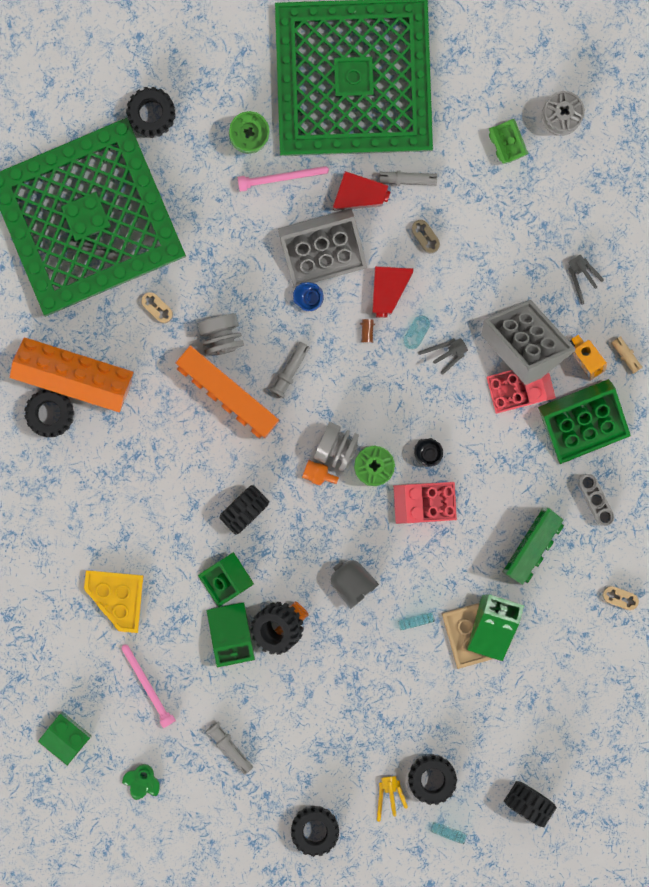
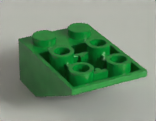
[467,594,524,661]
[207,602,255,668]

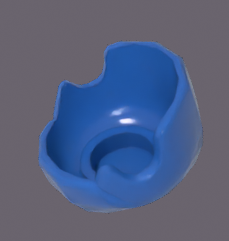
[293,282,324,311]

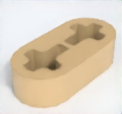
[142,292,173,323]
[603,586,639,610]

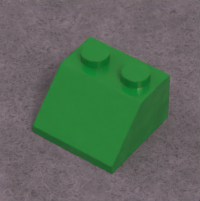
[198,552,254,607]
[38,712,92,766]

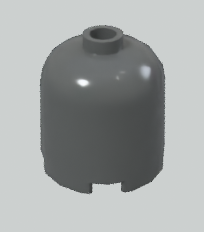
[331,560,379,609]

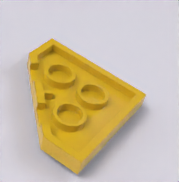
[84,570,144,633]

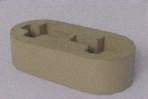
[412,220,440,253]

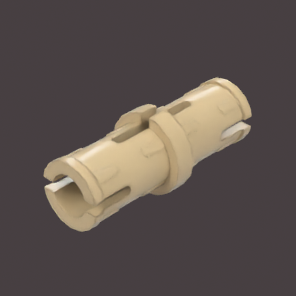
[611,336,643,374]

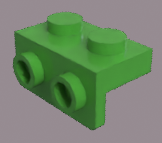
[489,119,529,164]

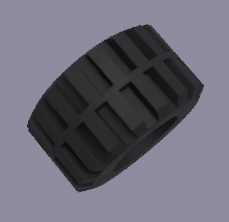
[126,87,176,138]
[24,390,74,437]
[219,485,270,535]
[250,602,304,655]
[408,754,457,805]
[504,781,557,827]
[291,806,339,857]

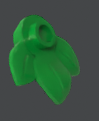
[122,764,160,800]

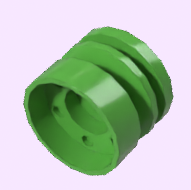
[229,111,270,154]
[354,446,395,486]

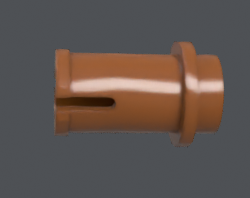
[360,319,375,343]

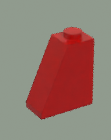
[333,171,391,211]
[372,266,414,318]

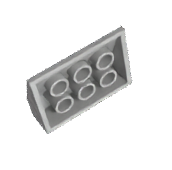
[278,209,367,288]
[481,300,575,385]

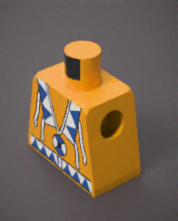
[570,335,607,381]

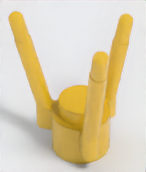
[377,776,408,822]

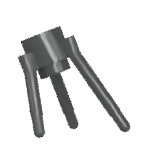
[568,255,604,305]
[418,338,468,375]

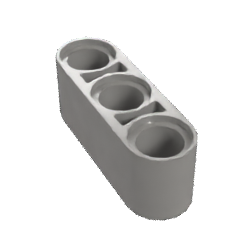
[578,474,614,526]

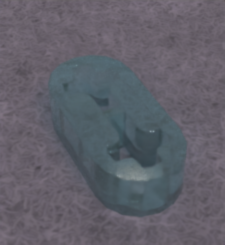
[403,315,430,350]
[398,612,435,630]
[430,822,468,844]

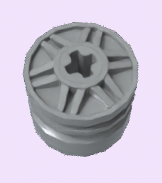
[541,91,585,136]
[197,313,244,355]
[314,422,359,471]

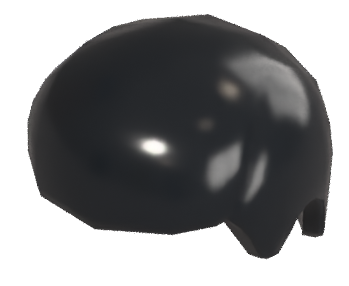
[414,438,443,467]

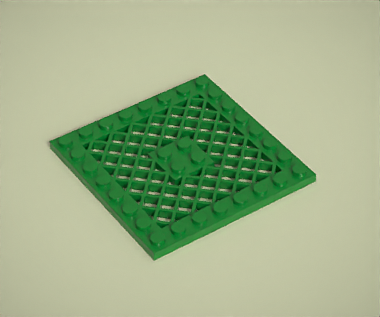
[275,0,433,156]
[0,118,186,317]

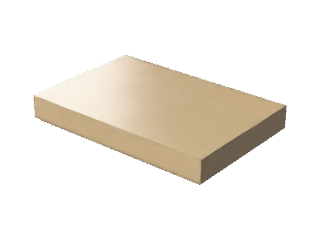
[442,603,493,669]

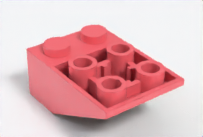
[486,370,556,414]
[393,482,457,524]

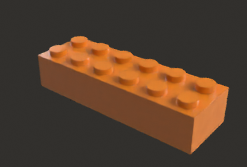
[9,337,134,413]
[176,345,280,439]

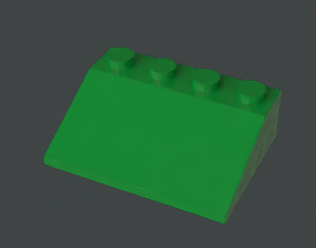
[538,379,631,464]
[502,507,564,585]

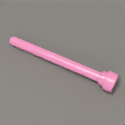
[237,166,329,192]
[121,644,176,728]

